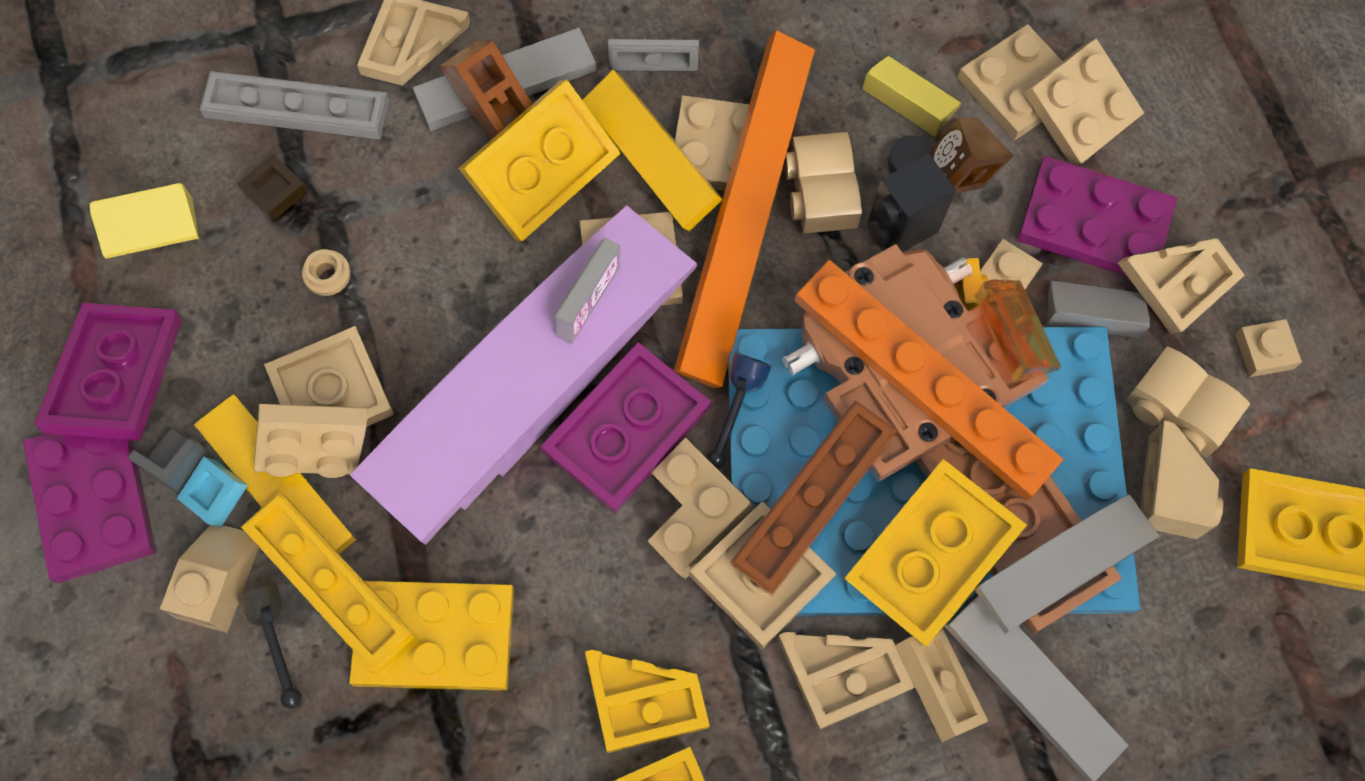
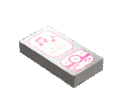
[554,238,620,344]

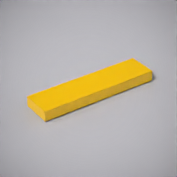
[582,69,723,231]
[194,394,356,554]
[241,492,415,673]

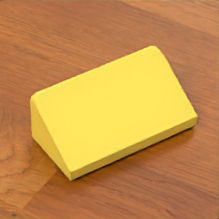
[862,56,961,137]
[89,183,199,259]

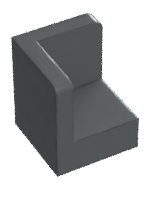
[127,428,215,495]

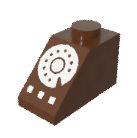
[929,117,1014,194]

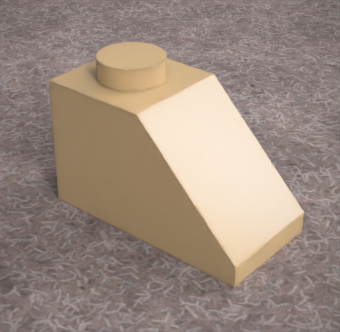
[1140,421,1223,539]
[160,525,259,633]

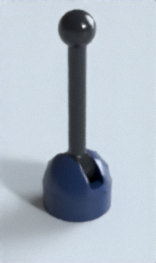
[706,352,772,469]

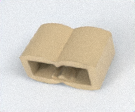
[784,132,862,234]
[1126,347,1250,458]

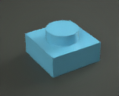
[177,456,248,527]

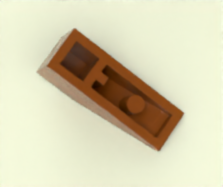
[440,40,532,139]

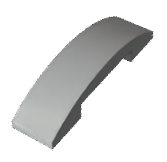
[975,494,1160,634]

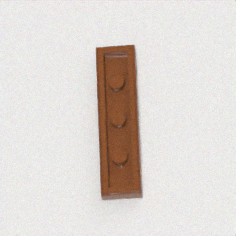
[730,400,897,596]

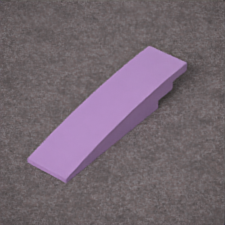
[350,205,697,545]

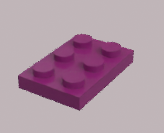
[1017,156,1177,276]
[34,302,182,441]
[540,342,712,514]
[23,434,157,584]

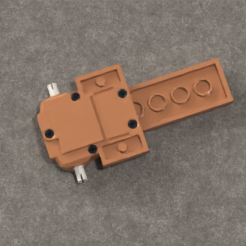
[782,244,1122,635]

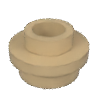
[302,249,351,296]

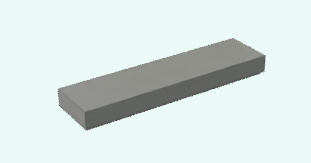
[413,28,597,132]
[199,71,389,140]
[944,593,1129,781]

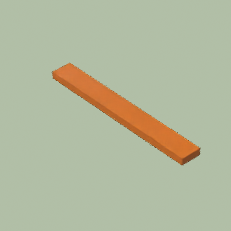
[674,30,815,389]

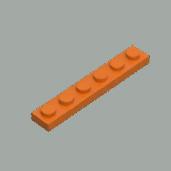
[794,260,1064,501]

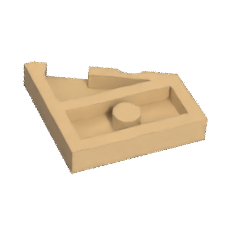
[357,0,470,86]
[1118,238,1245,334]
[777,632,915,731]

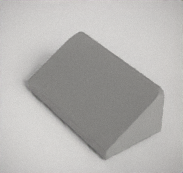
[608,39,699,71]
[1046,280,1150,339]

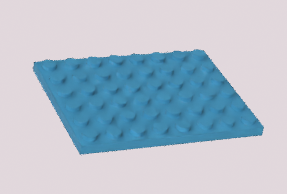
[728,327,1141,617]

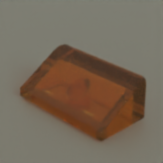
[975,279,1061,383]

